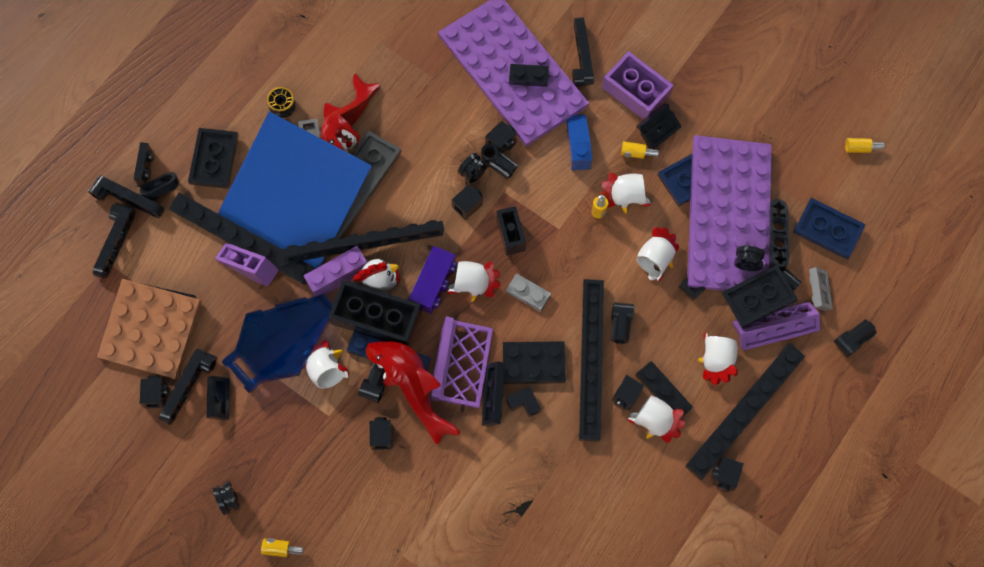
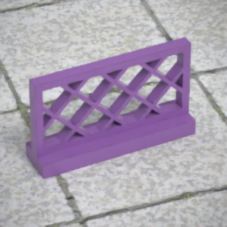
[429,317,493,408]

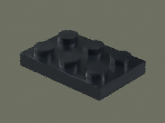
[188,128,239,189]
[722,265,798,329]
[503,341,566,384]

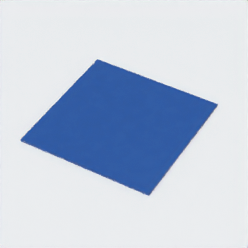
[218,111,372,269]

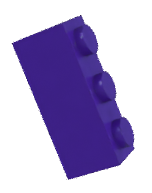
[408,246,458,314]

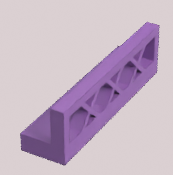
[732,302,820,351]

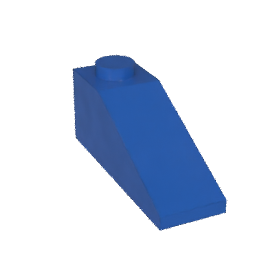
[567,114,592,170]

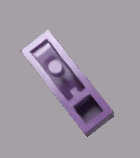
[215,243,278,286]

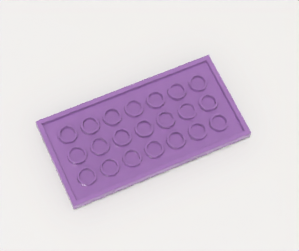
[438,0,589,147]
[687,135,771,291]

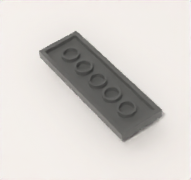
[336,131,401,239]

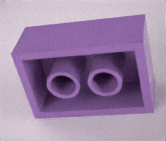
[602,51,674,120]

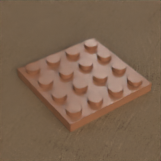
[97,279,202,380]

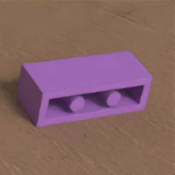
[304,246,367,300]

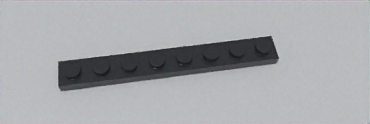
[169,192,315,285]
[282,220,444,264]
[579,279,604,442]
[685,343,805,480]

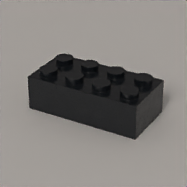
[328,280,422,346]

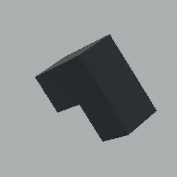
[506,386,541,417]

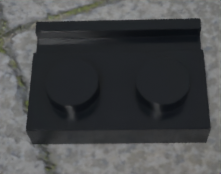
[636,104,681,150]

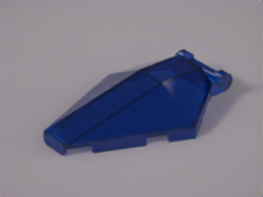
[222,293,333,393]

